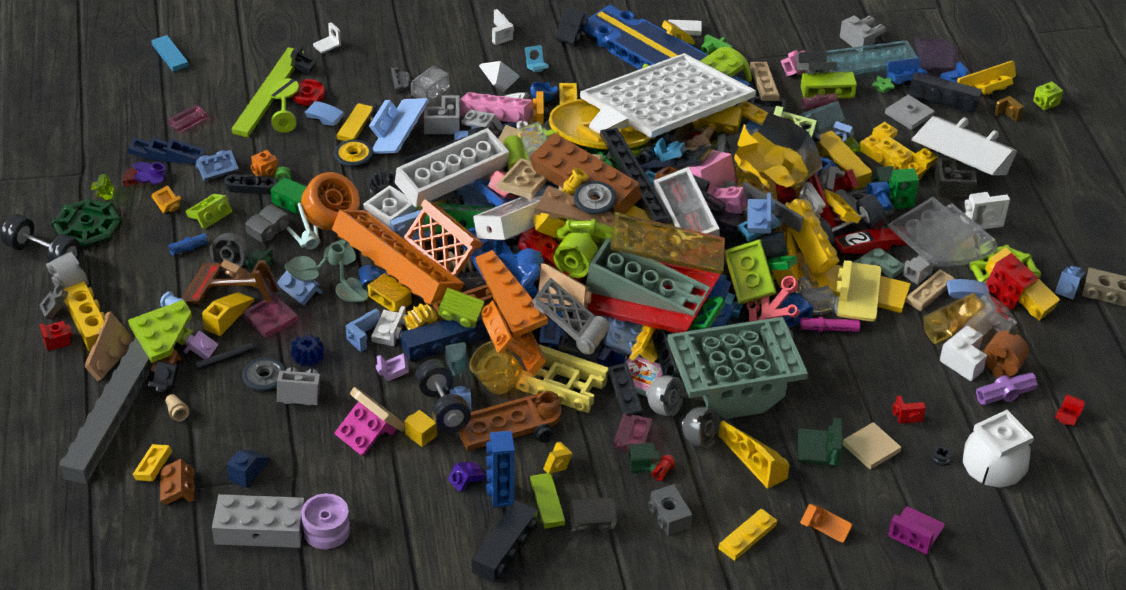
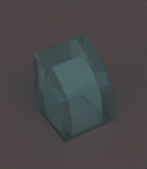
[445,342,466,376]

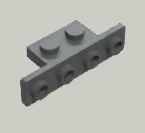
[742,182,804,233]

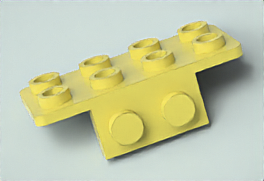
[836,260,881,321]

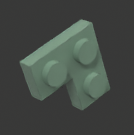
[854,248,905,279]

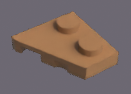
[221,259,259,288]

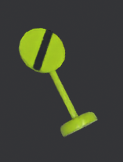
[268,78,299,133]

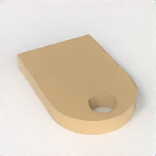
[350,386,405,432]

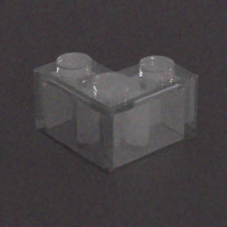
[958,293,1017,336]

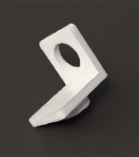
[313,23,341,53]

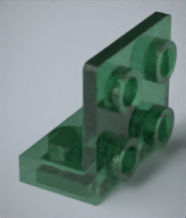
[797,418,842,465]

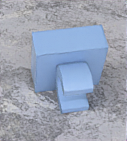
[833,121,854,143]

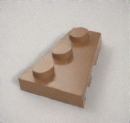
[85,311,134,381]

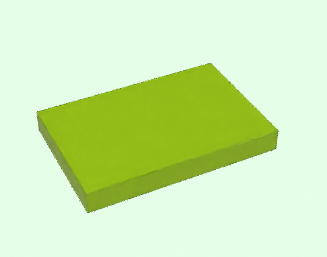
[725,239,777,305]

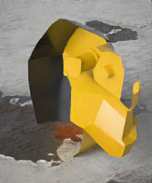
[734,112,822,188]

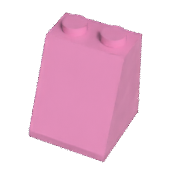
[689,150,737,190]

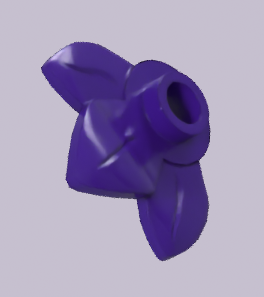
[132,162,166,185]

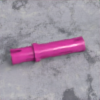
[800,317,860,332]

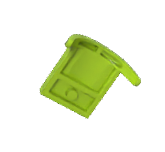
[700,47,752,82]

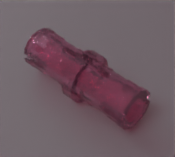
[801,93,838,109]

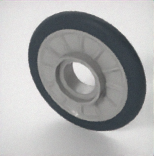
[574,181,616,215]

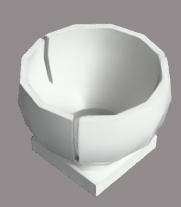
[963,410,1034,487]

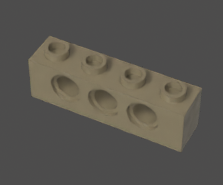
[1082,268,1126,306]

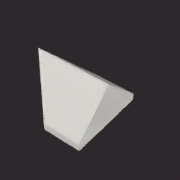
[479,61,520,93]
[589,104,629,134]

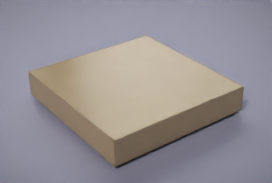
[842,422,901,470]

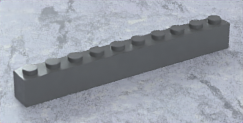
[59,338,153,484]

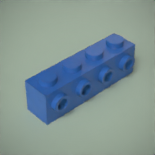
[486,431,515,508]

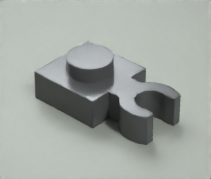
[39,284,69,319]

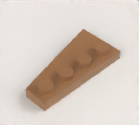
[534,185,619,227]

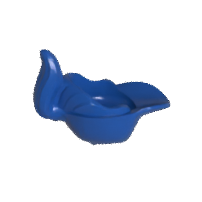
[513,248,544,289]

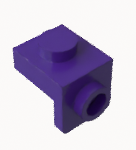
[448,461,486,491]

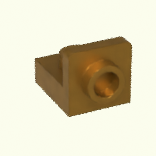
[995,96,1024,122]

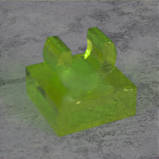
[91,174,114,200]

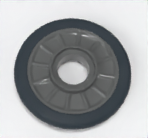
[242,358,286,391]

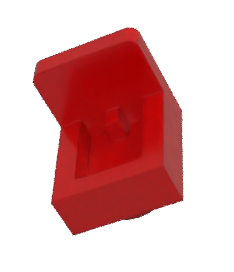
[1055,394,1085,426]
[893,396,926,424]

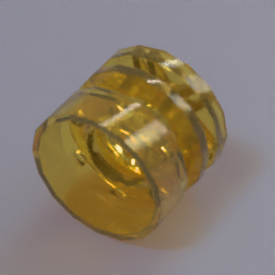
[469,341,523,394]

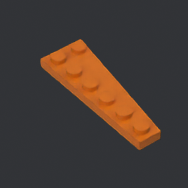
[476,250,548,338]

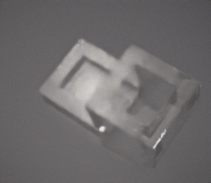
[796,276,836,315]

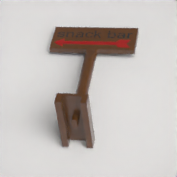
[181,260,281,304]

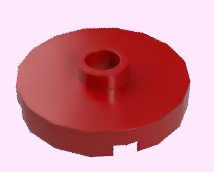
[291,79,325,106]

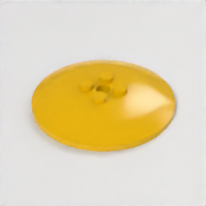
[549,99,652,149]

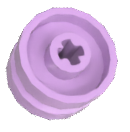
[301,493,350,549]

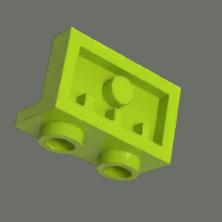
[186,194,232,229]

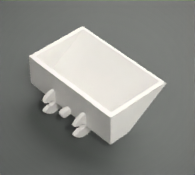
[912,116,1017,175]

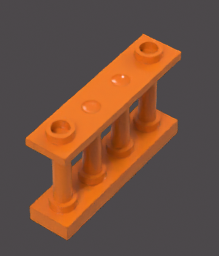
[480,300,546,375]

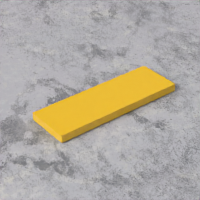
[793,256,911,313]

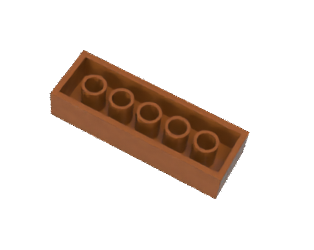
[530,133,642,222]

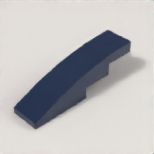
[128,137,205,163]

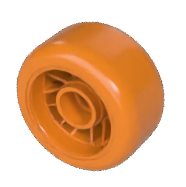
[301,172,360,231]

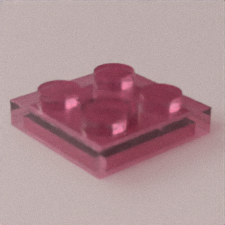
[243,294,298,338]

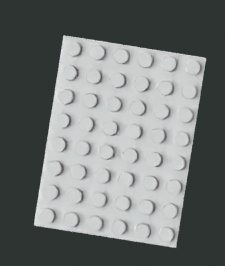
[580,53,756,138]

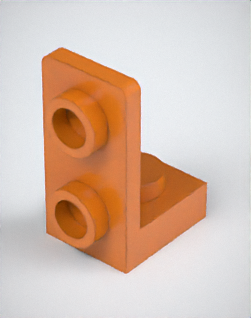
[800,504,853,543]

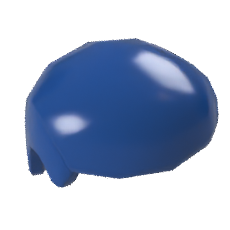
[530,82,558,103]

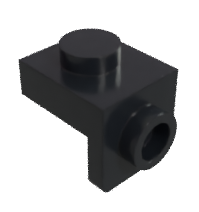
[290,45,317,74]

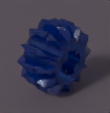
[290,334,324,367]

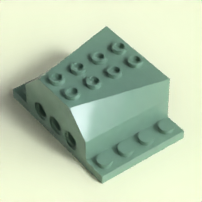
[667,317,808,419]

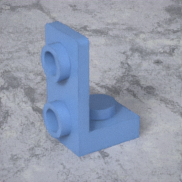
[346,308,380,352]

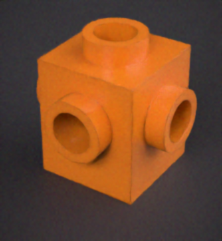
[251,150,278,178]

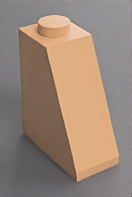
[539,263,591,307]

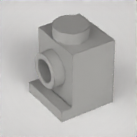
[903,253,934,285]

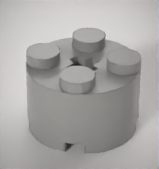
[46,252,89,288]

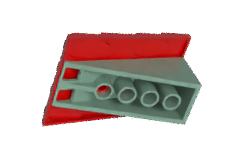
[585,238,720,333]

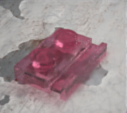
[613,413,652,454]

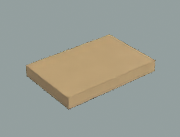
[497,158,548,199]

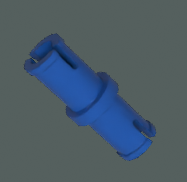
[169,233,208,256]

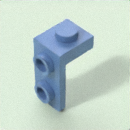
[1055,266,1085,299]

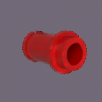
[651,455,675,481]

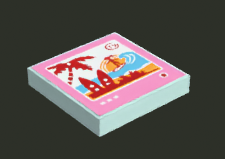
[626,355,663,396]

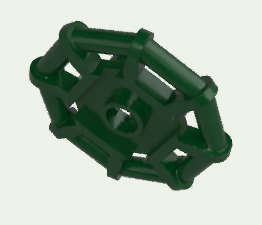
[51,197,122,248]

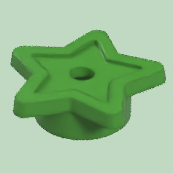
[872,77,894,93]

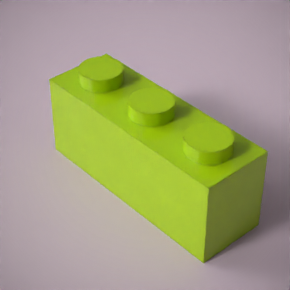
[801,72,857,100]

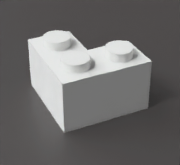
[940,325,987,381]

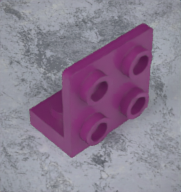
[888,506,945,555]

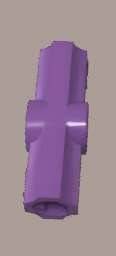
[976,373,1038,405]

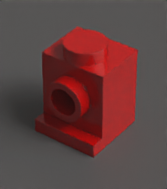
[40,321,73,351]

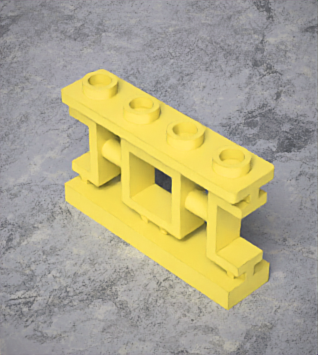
[516,344,609,413]

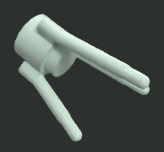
[287,203,321,250]

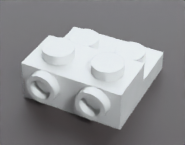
[962,192,1010,231]

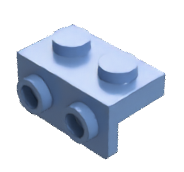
[277,270,323,305]

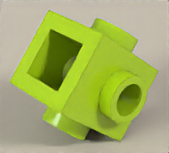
[1033,81,1063,111]

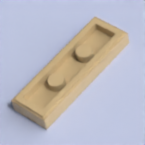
[905,269,955,311]

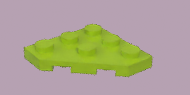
[128,300,192,363]

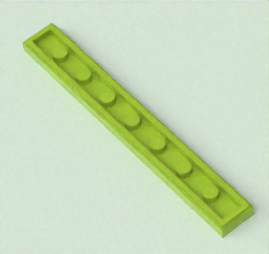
[232,47,304,137]

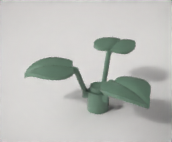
[285,239,368,302]

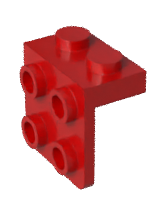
[986,253,1039,310]

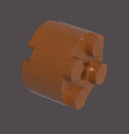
[983,331,1029,378]

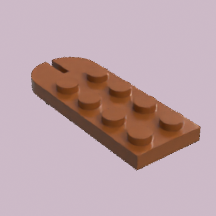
[458,391,561,451]

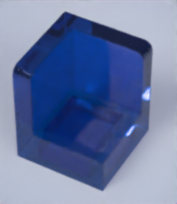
[597,345,627,376]

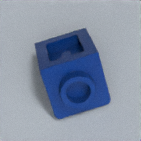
[940,62,969,83]

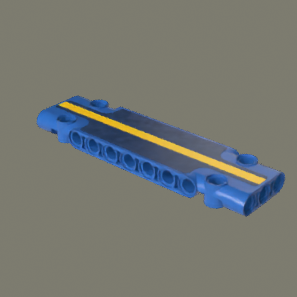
[582,5,753,105]

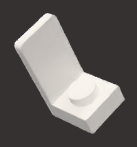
[492,9,514,45]

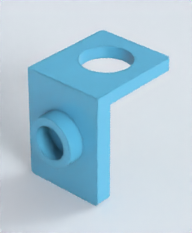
[525,45,549,72]

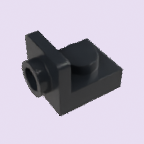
[148,361,179,393]

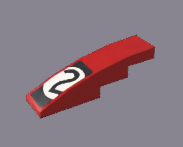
[835,228,909,254]

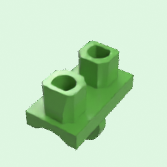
[701,34,732,55]

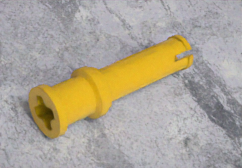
[562,168,588,196]

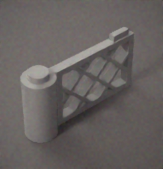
[532,278,610,354]

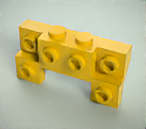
[859,122,938,180]

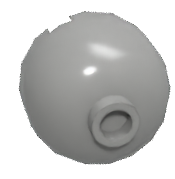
[646,376,684,416]

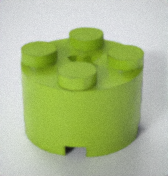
[553,233,598,278]

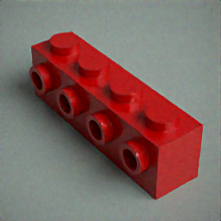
[517,226,588,285]

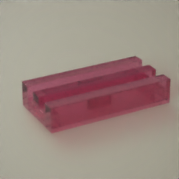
[167,105,207,133]

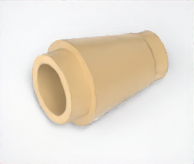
[165,394,189,422]

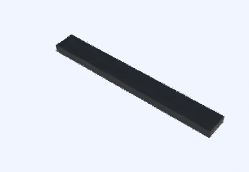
[600,127,673,226]

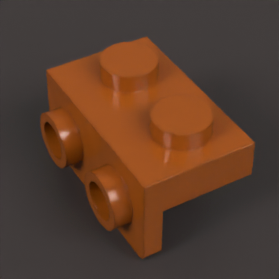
[160,459,195,505]

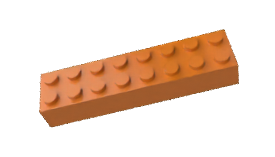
[332,210,464,305]

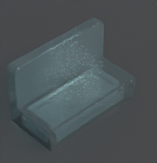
[802,101,845,130]

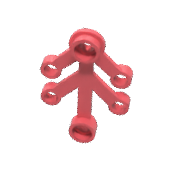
[747,276,800,325]

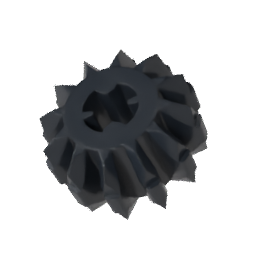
[369,170,399,196]

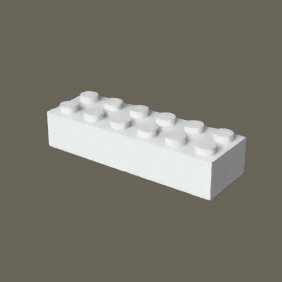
[395,128,509,207]

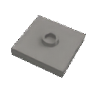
[885,95,935,130]

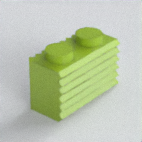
[438,288,484,328]

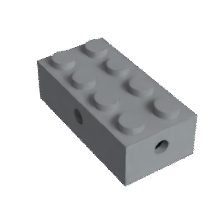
[212,494,305,548]

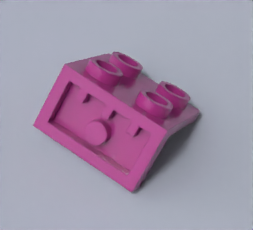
[335,401,397,456]

